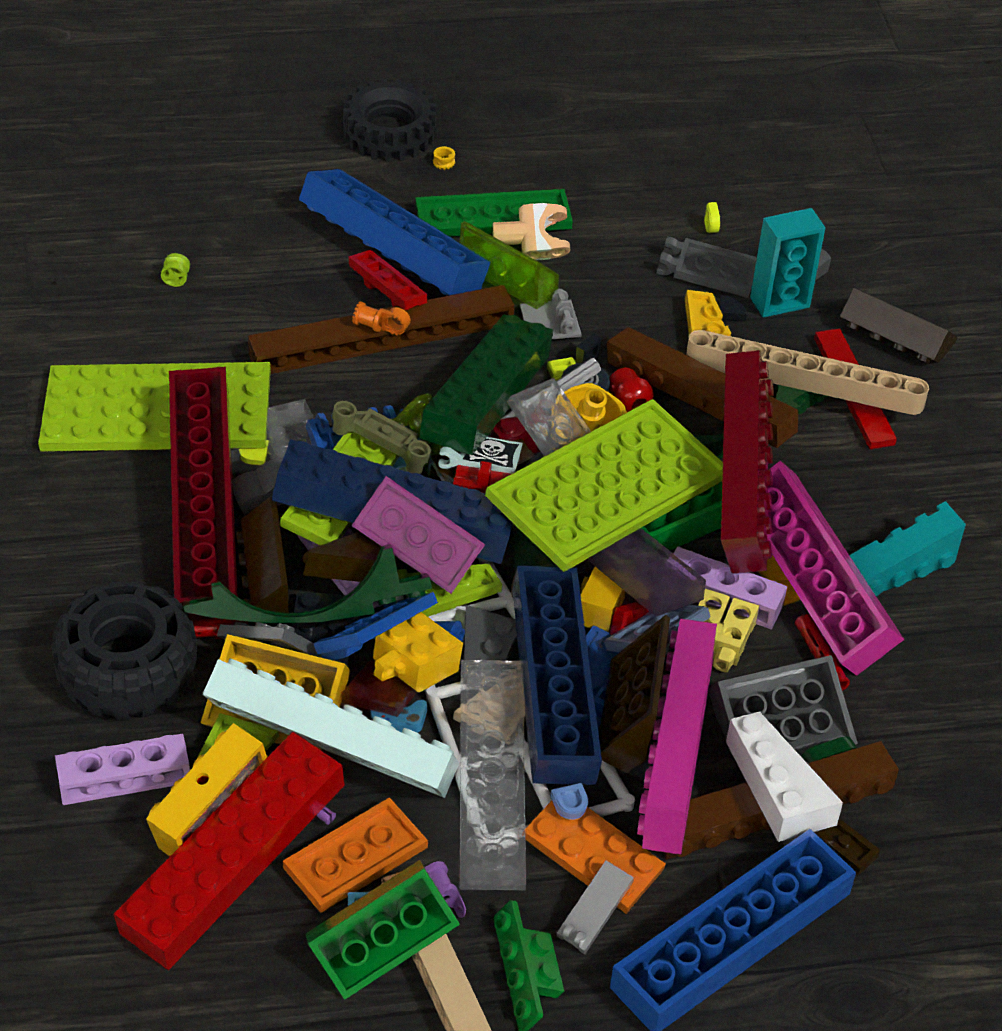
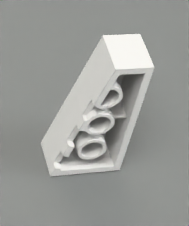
[726,711,843,842]

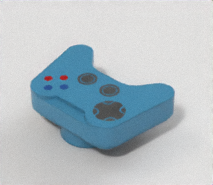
[369,700,427,733]

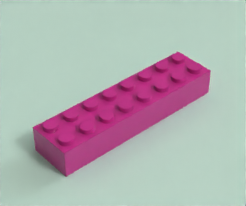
[767,461,904,676]
[637,619,717,854]

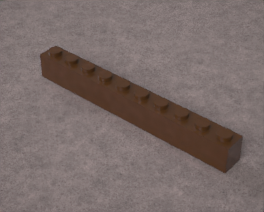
[248,285,514,374]

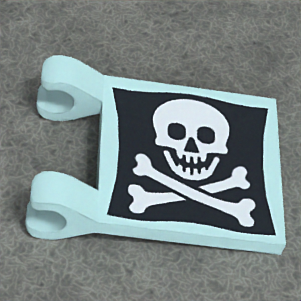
[438,437,522,474]

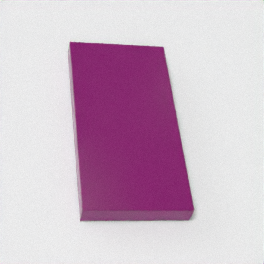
[352,476,485,594]

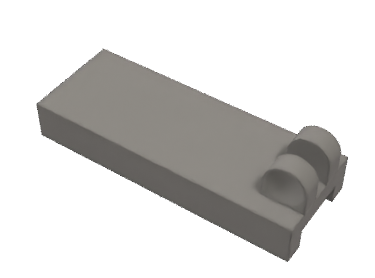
[557,860,634,954]

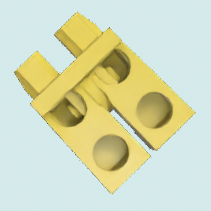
[698,589,759,673]

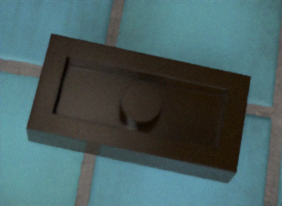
[814,818,880,876]

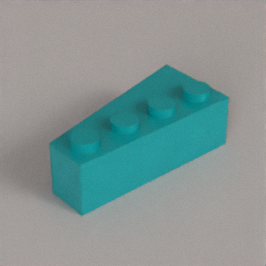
[849,501,966,596]

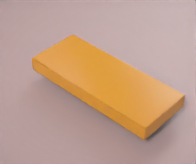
[758,555,800,606]

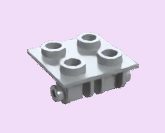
[520,289,582,339]

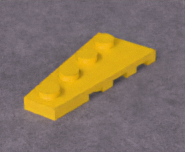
[684,290,731,373]

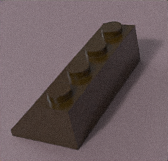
[840,288,957,364]
[236,497,289,626]

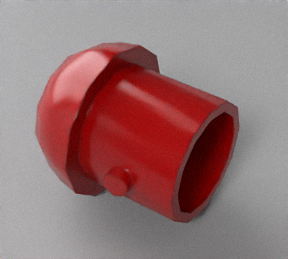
[609,367,653,412]

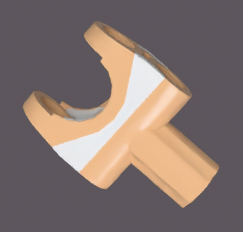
[493,203,570,260]

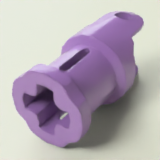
[425,861,466,918]

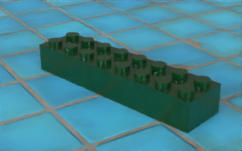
[419,314,554,455]

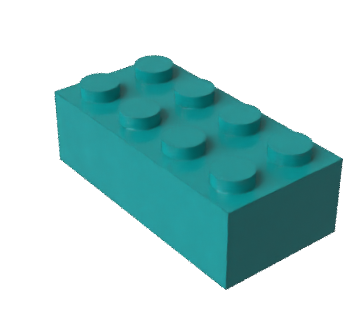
[750,208,826,318]

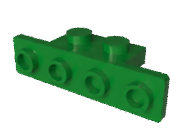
[494,900,564,1031]

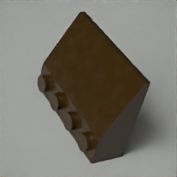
[599,615,670,773]

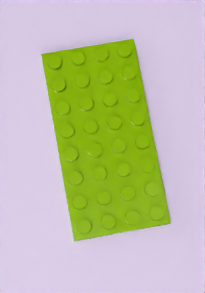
[38,362,271,451]
[485,399,723,572]

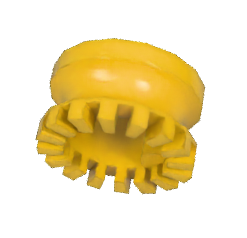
[433,146,456,170]

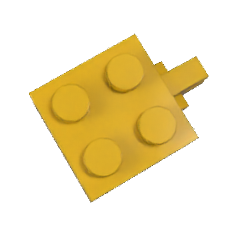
[373,612,463,693]

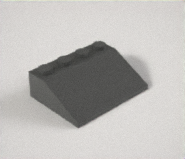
[708,655,858,773]

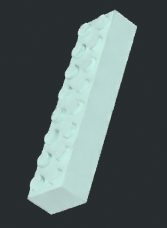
[203,658,459,798]

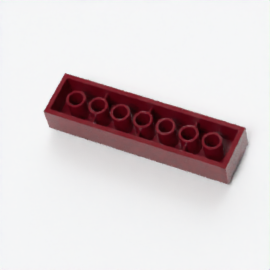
[721,350,774,574]

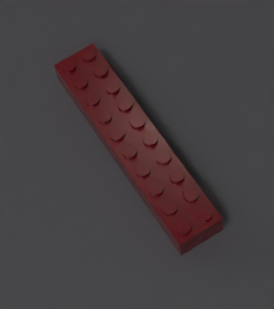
[169,367,237,620]

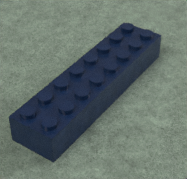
[272,439,513,564]
[512,566,602,785]

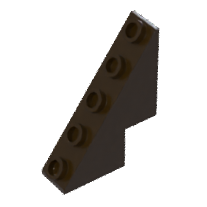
[303,531,414,582]

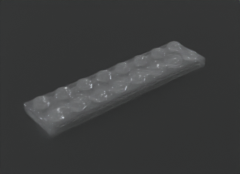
[459,660,526,890]

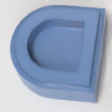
[550,783,588,820]

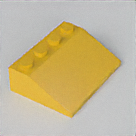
[200,634,350,751]

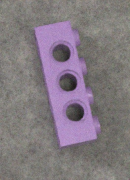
[663,547,787,630]
[55,734,190,805]

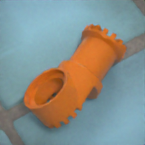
[352,302,411,335]

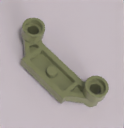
[332,401,431,474]

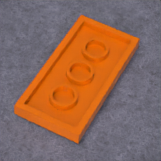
[283,797,428,913]
[522,800,666,914]

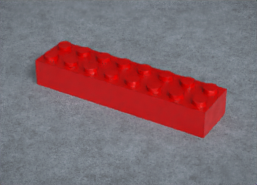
[114,732,345,971]

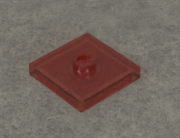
[341,660,417,717]

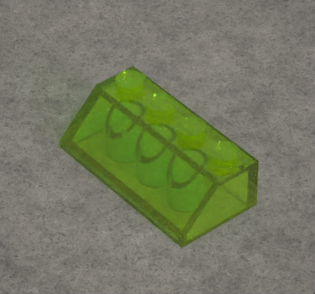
[460,221,559,309]

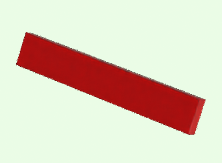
[814,328,897,449]

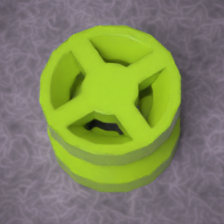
[161,253,190,287]

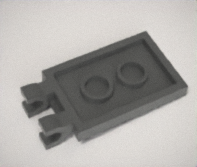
[656,236,757,298]

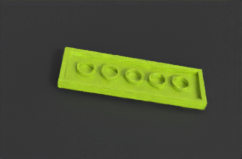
[279,431,400,546]

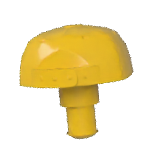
[549,383,627,448]

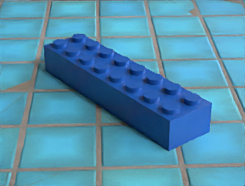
[299,169,491,296]
[610,829,856,1031]

